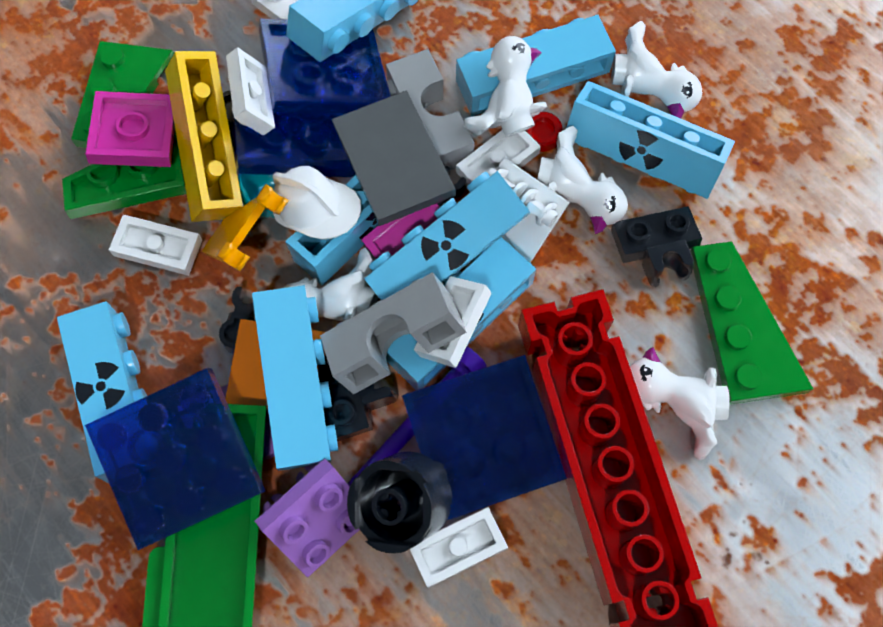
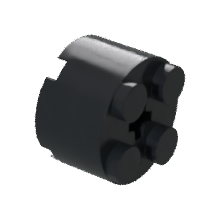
[347,451,452,554]

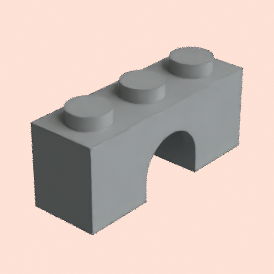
[382,49,475,170]
[320,272,467,394]

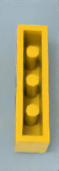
[165,51,243,222]

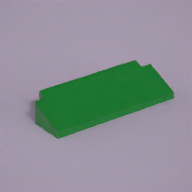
[142,402,266,627]

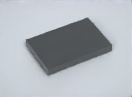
[332,90,456,226]

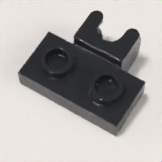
[611,206,702,287]
[318,356,398,442]

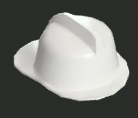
[273,166,361,240]

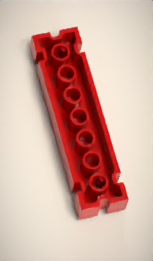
[518,289,718,627]

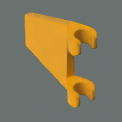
[201,184,289,271]

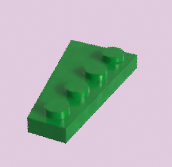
[690,241,814,405]

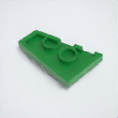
[71,41,174,148]
[62,130,186,220]

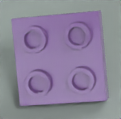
[254,458,360,578]

